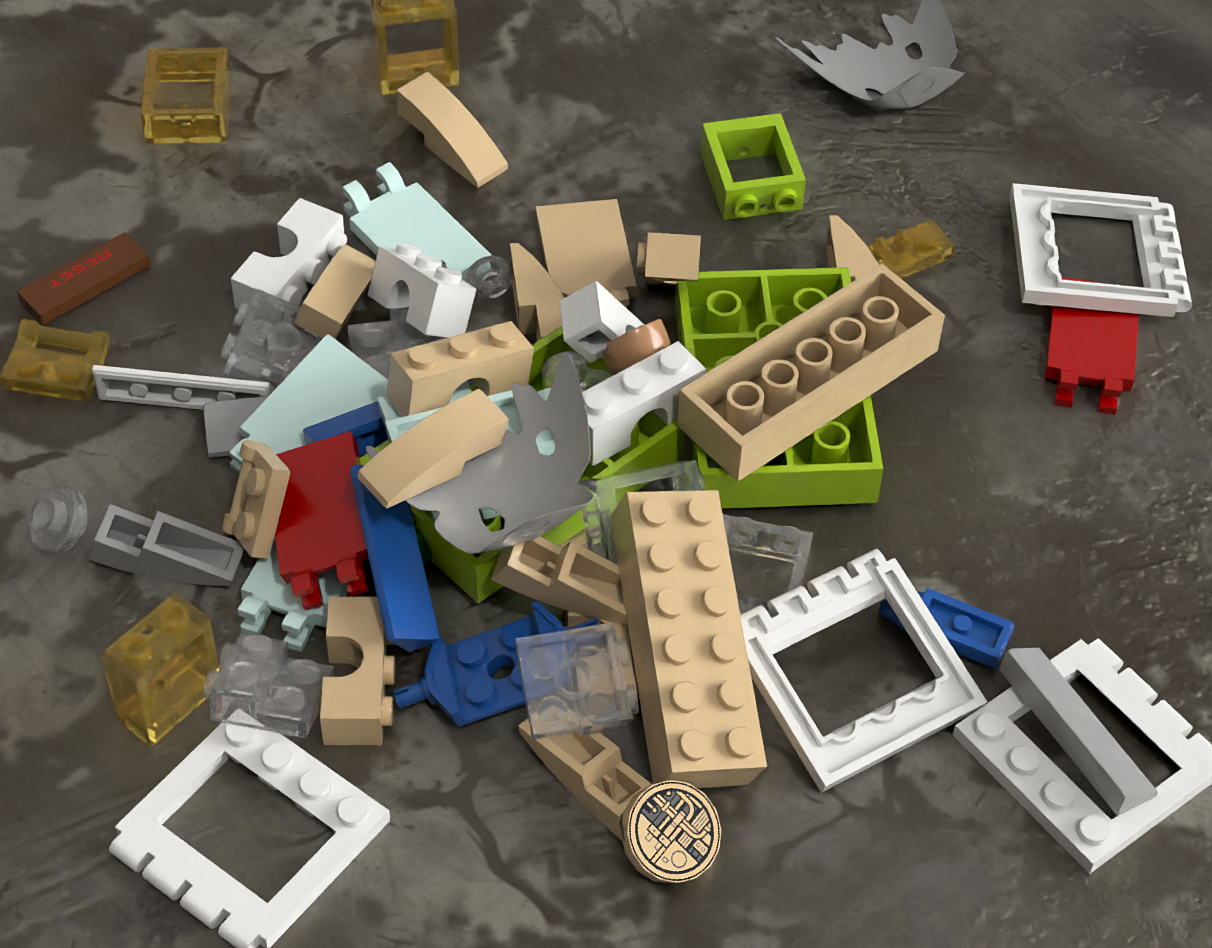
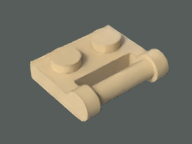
[221,440,291,559]

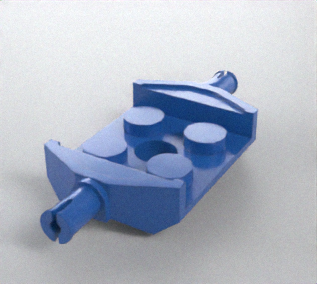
[394,600,604,727]

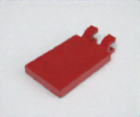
[1044,276,1139,415]
[275,431,369,610]

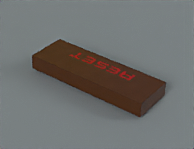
[17,232,151,325]

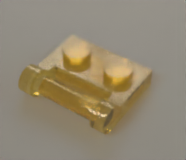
[0,319,110,402]

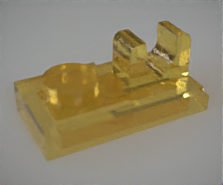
[867,220,955,278]

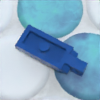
[878,588,1015,669]

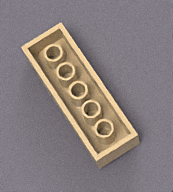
[677,263,945,481]
[611,490,767,788]

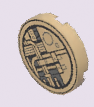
[621,780,721,884]

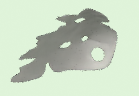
[774,0,966,110]
[366,354,594,554]

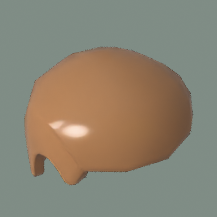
[602,319,671,375]

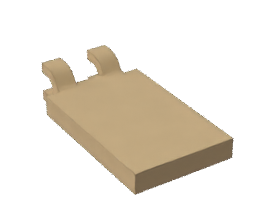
[536,199,637,308]

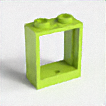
[700,113,806,220]

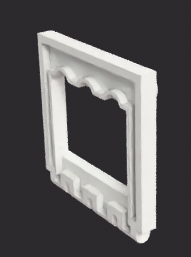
[1009,183,1192,317]
[740,549,987,793]
[953,639,1212,874]
[109,705,390,948]

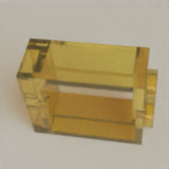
[371,0,459,95]
[141,47,231,144]
[101,592,222,747]

